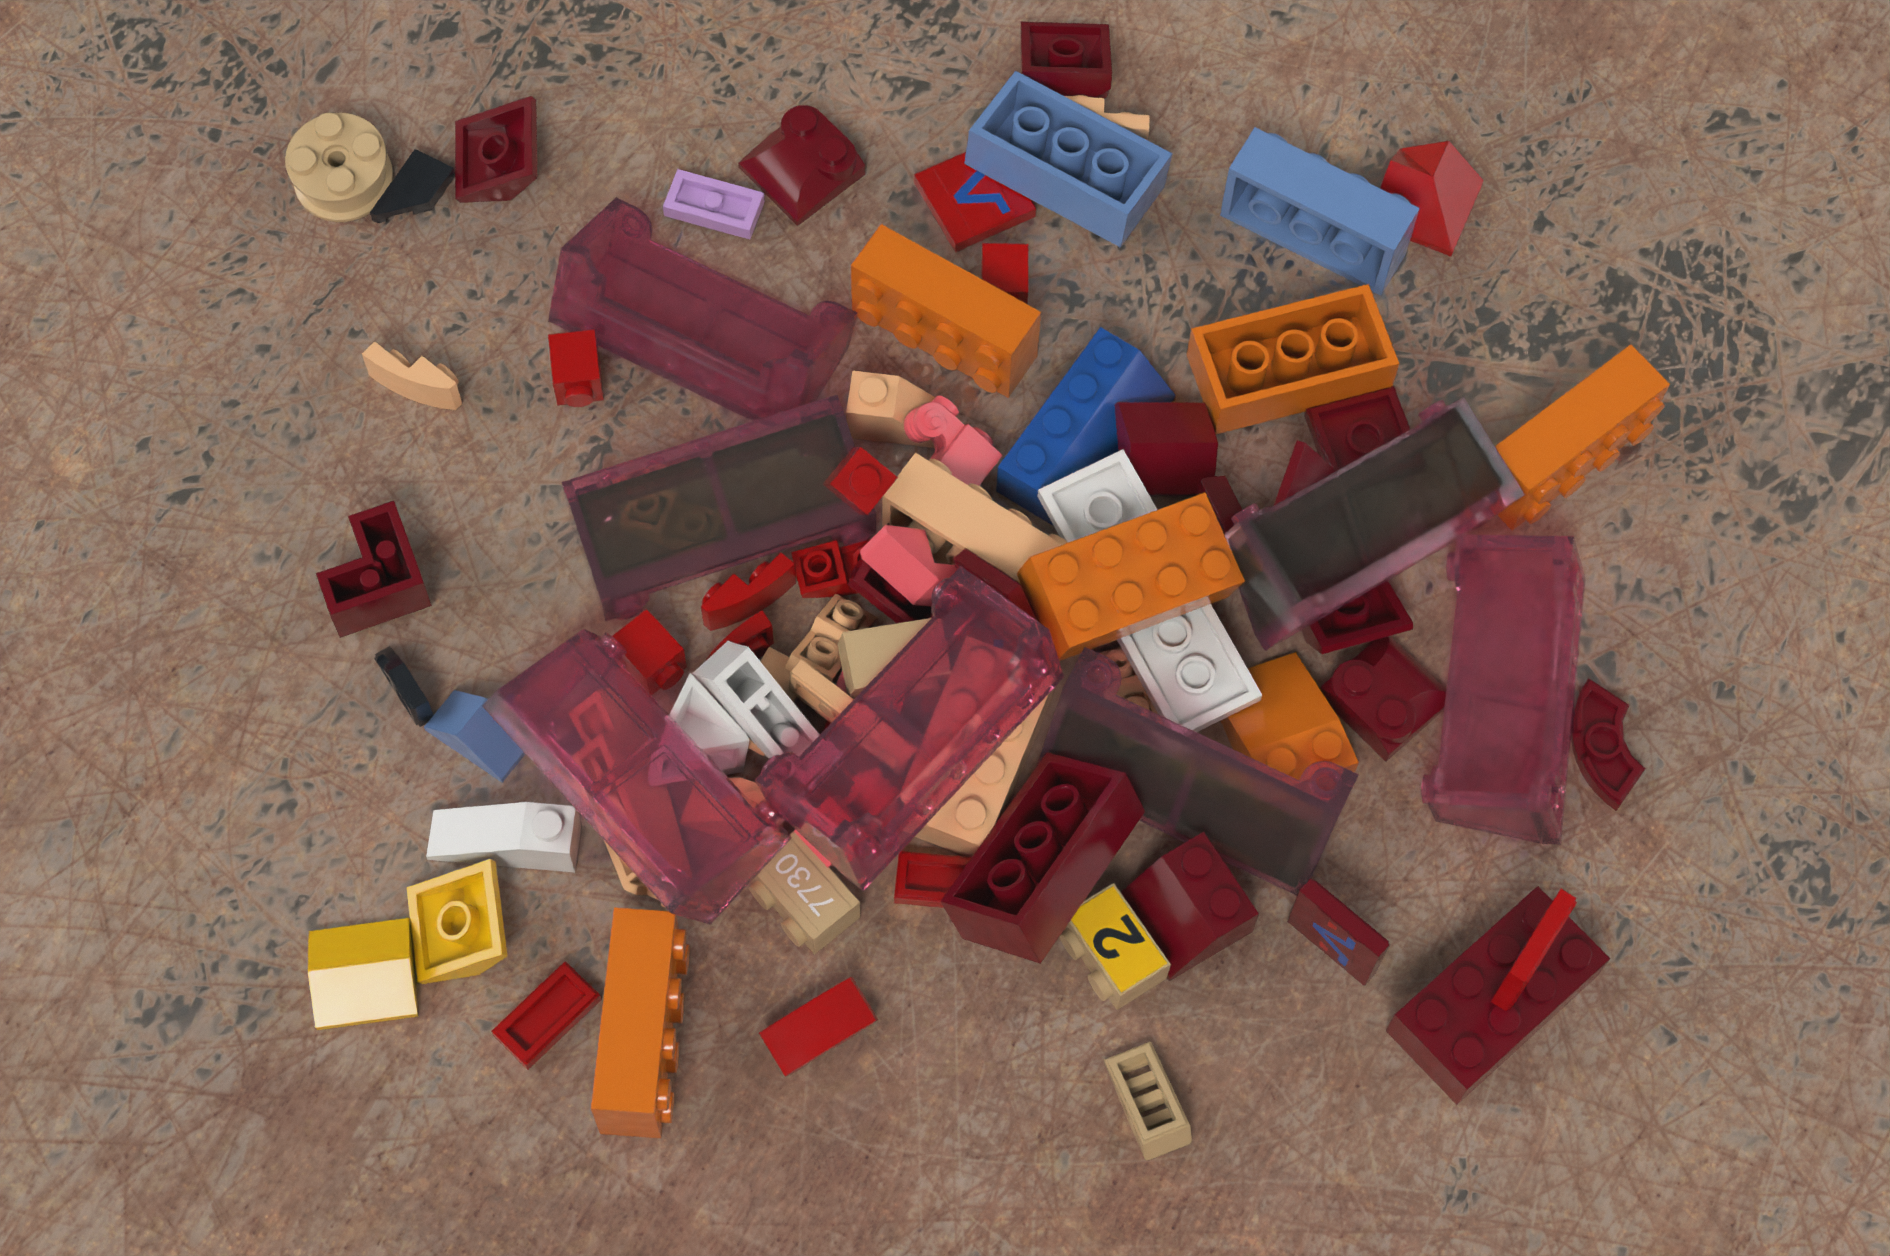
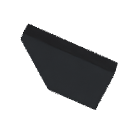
[370,149,455,223]
[374,646,433,727]

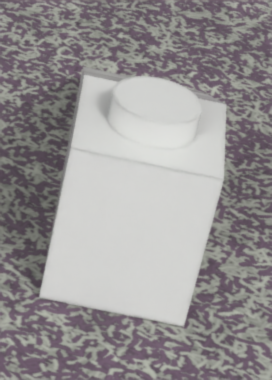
[692,641,837,790]
[426,802,582,873]

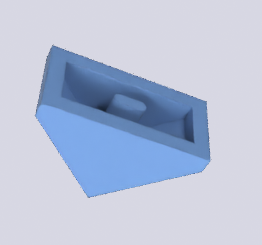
[424,690,532,783]

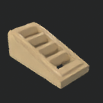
[1104,1042,1192,1160]

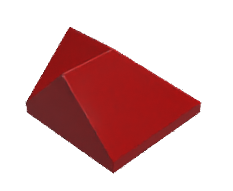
[1380,141,1484,256]

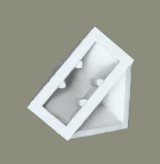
[647,673,749,789]

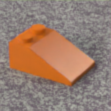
[1221,652,1359,814]

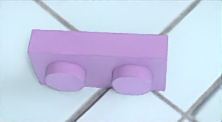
[663,169,765,240]

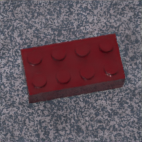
[940,752,1145,964]
[1386,886,1611,1105]

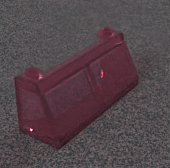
[548,197,858,439]
[1421,534,1586,845]
[755,566,1064,891]
[482,629,792,925]

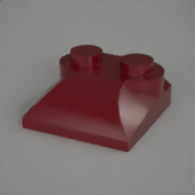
[1020,21,1112,99]
[738,105,866,226]
[1319,636,1455,762]

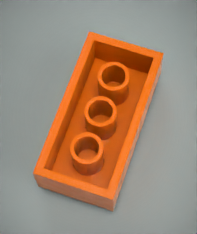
[851,224,1041,398]
[1186,284,1400,434]
[1474,344,1670,531]
[1016,493,1245,663]
[591,907,690,1138]

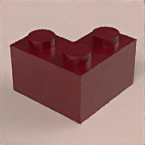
[316,500,432,638]

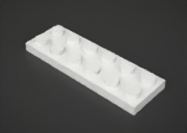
[1037,449,1262,743]

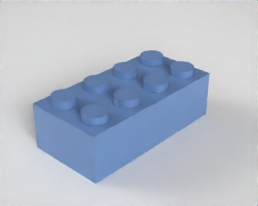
[964,71,1172,247]
[1220,127,1420,296]

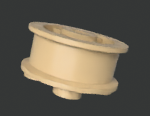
[285,113,393,222]

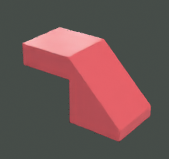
[860,525,968,609]

